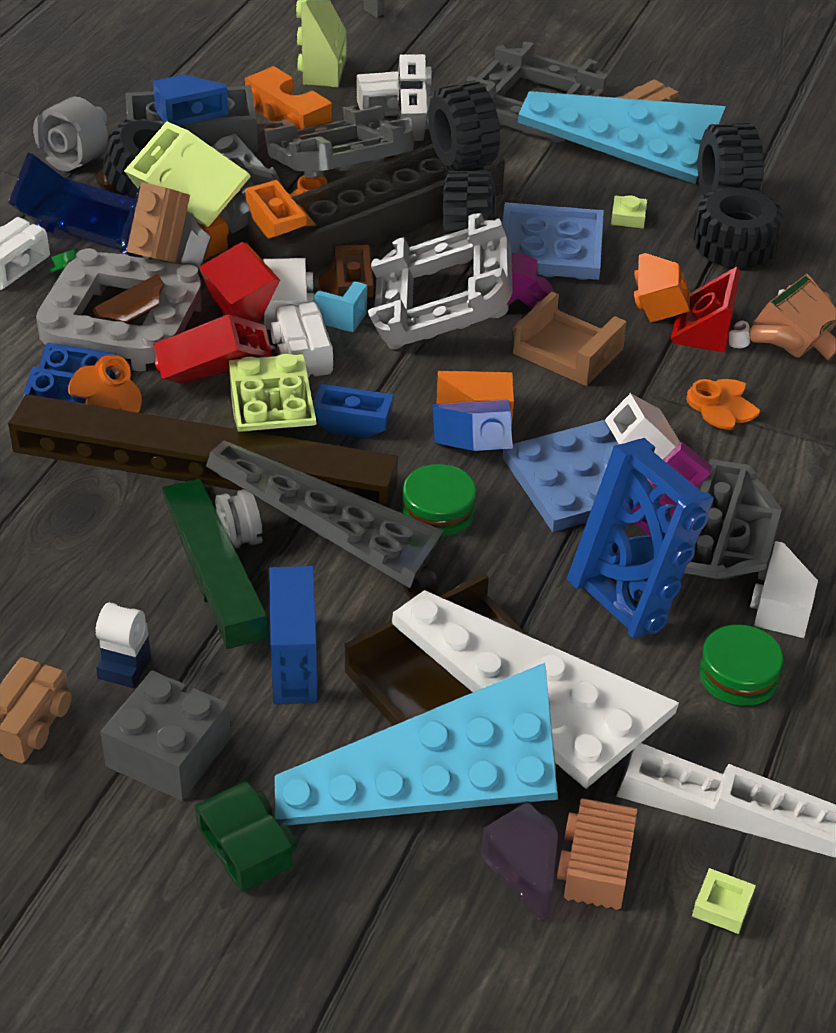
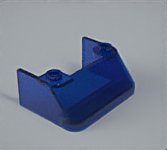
[8,153,143,258]

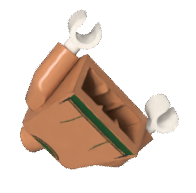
[729,274,836,361]

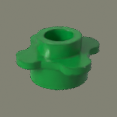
[49,248,78,273]

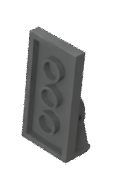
[211,133,284,234]

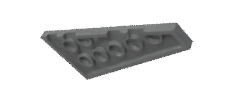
[206,440,444,588]

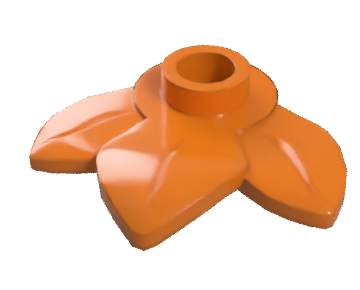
[68,355,142,413]
[686,379,760,430]

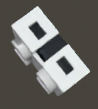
[397,54,432,141]

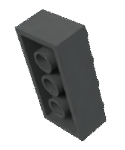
[125,86,258,152]

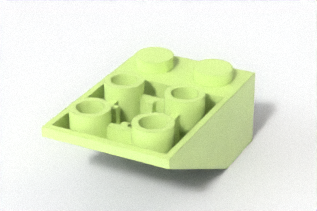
[296,0,347,87]
[124,122,251,227]
[229,354,316,432]

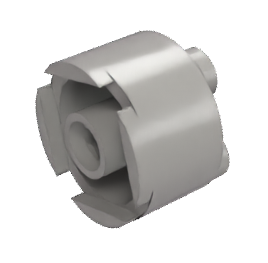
[33,97,108,171]

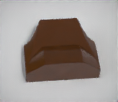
[319,245,373,298]
[92,274,163,324]

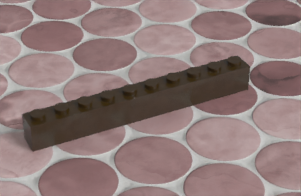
[8,394,398,508]

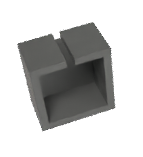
[100,670,231,801]

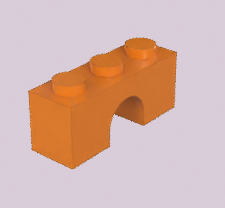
[245,66,332,130]

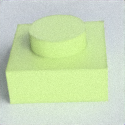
[611,195,647,228]
[692,868,756,934]

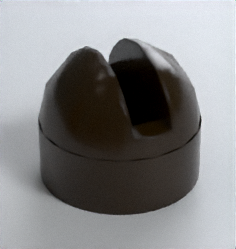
[403,567,439,599]

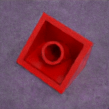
[199,242,280,323]
[670,267,741,353]

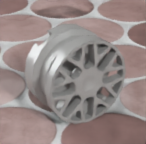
[216,489,263,549]

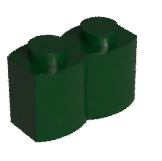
[195,781,296,892]

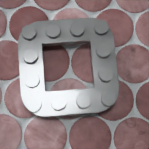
[368,213,513,349]
[36,248,202,371]

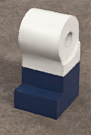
[96,602,151,688]

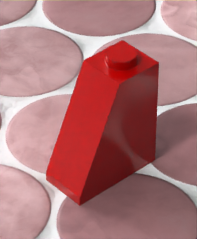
[154,314,273,384]

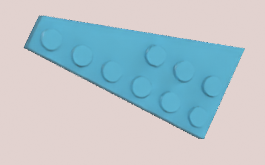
[517,91,726,184]
[275,663,558,825]

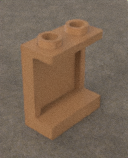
[512,292,627,386]

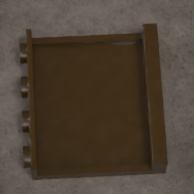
[345,573,528,726]

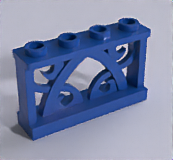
[567,438,714,639]

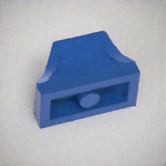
[313,384,394,439]

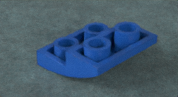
[22,343,117,404]

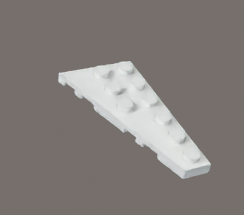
[392,590,679,789]

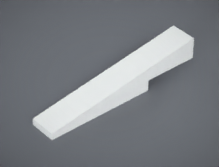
[616,743,836,858]

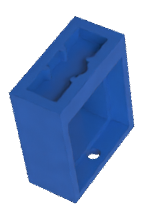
[269,566,317,704]

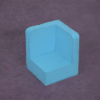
[314,281,367,332]

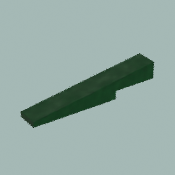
[162,479,268,650]

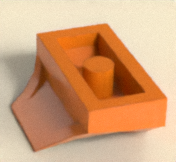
[246,180,316,239]

